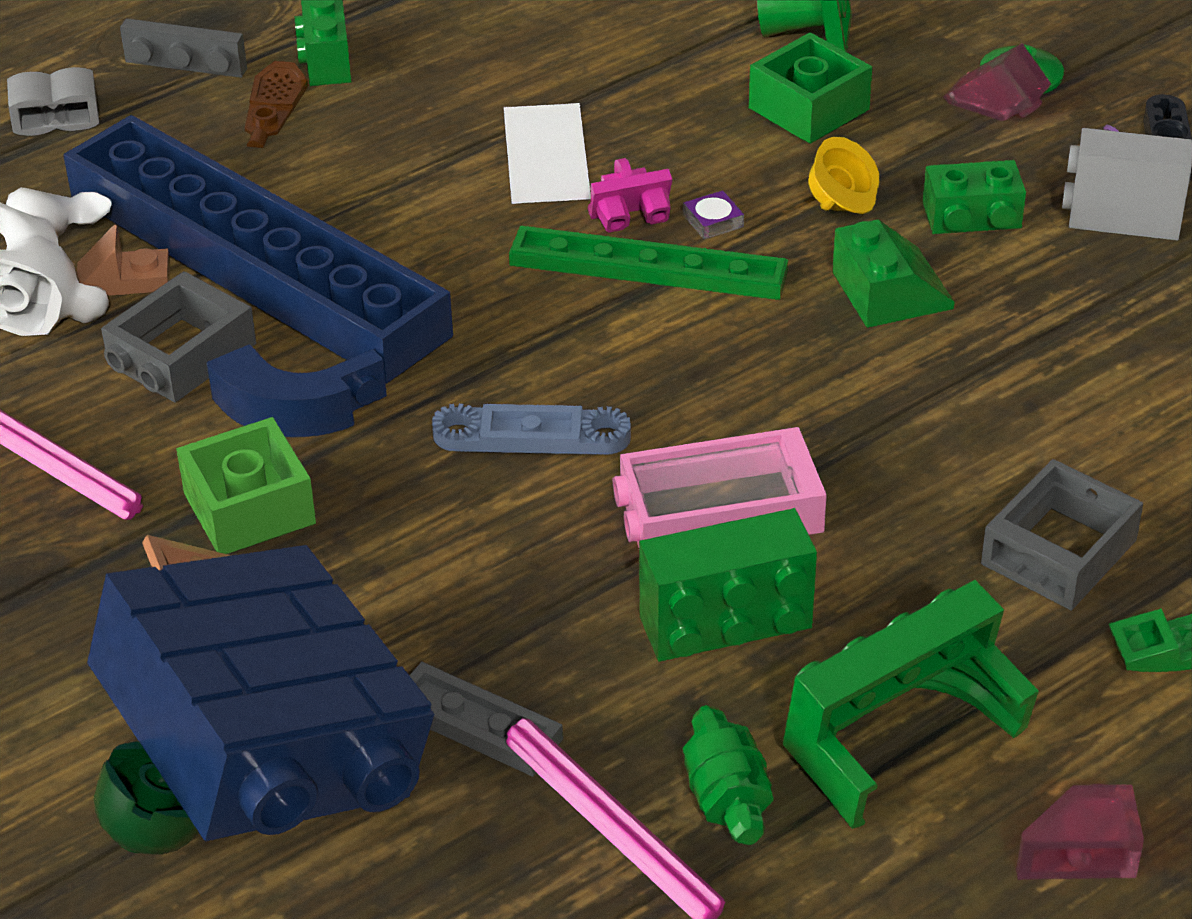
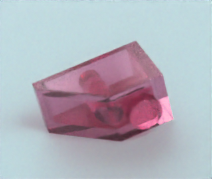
[943,43,1051,121]
[1016,784,1144,880]

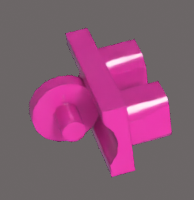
[587,158,672,233]

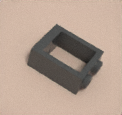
[101,271,256,403]
[981,459,1143,611]

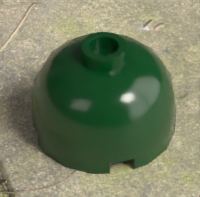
[93,741,199,855]

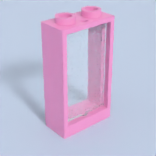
[613,427,826,547]

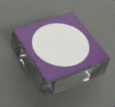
[683,191,744,239]

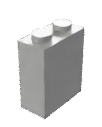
[1062,128,1192,240]

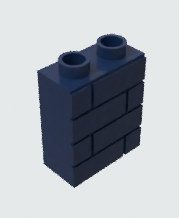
[87,545,435,842]

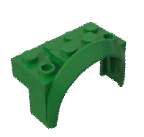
[783,580,1039,829]

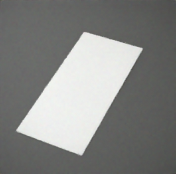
[504,103,591,204]

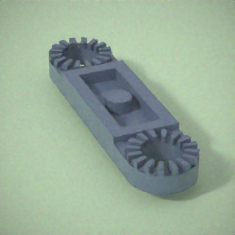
[432,403,631,454]

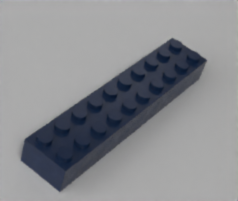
[63,115,453,384]

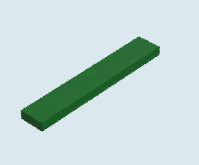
[509,226,788,300]

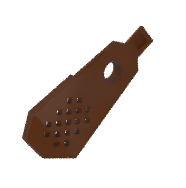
[245,61,308,148]

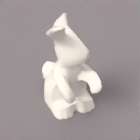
[0,187,112,336]

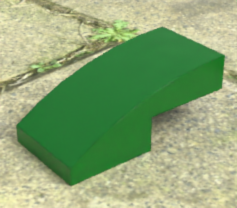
[1109,608,1192,672]

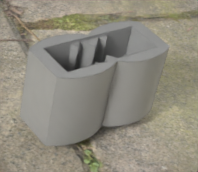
[7,67,99,136]

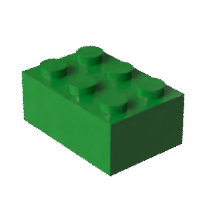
[639,508,817,662]

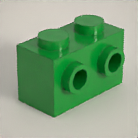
[294,0,351,86]
[923,160,1026,234]

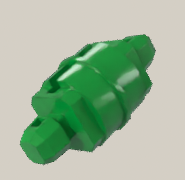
[682,705,774,845]

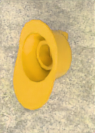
[808,137,879,214]

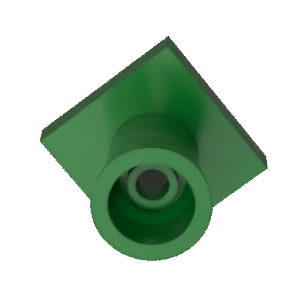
[757,0,852,52]

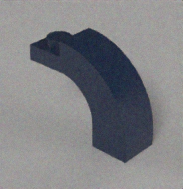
[207,344,387,437]

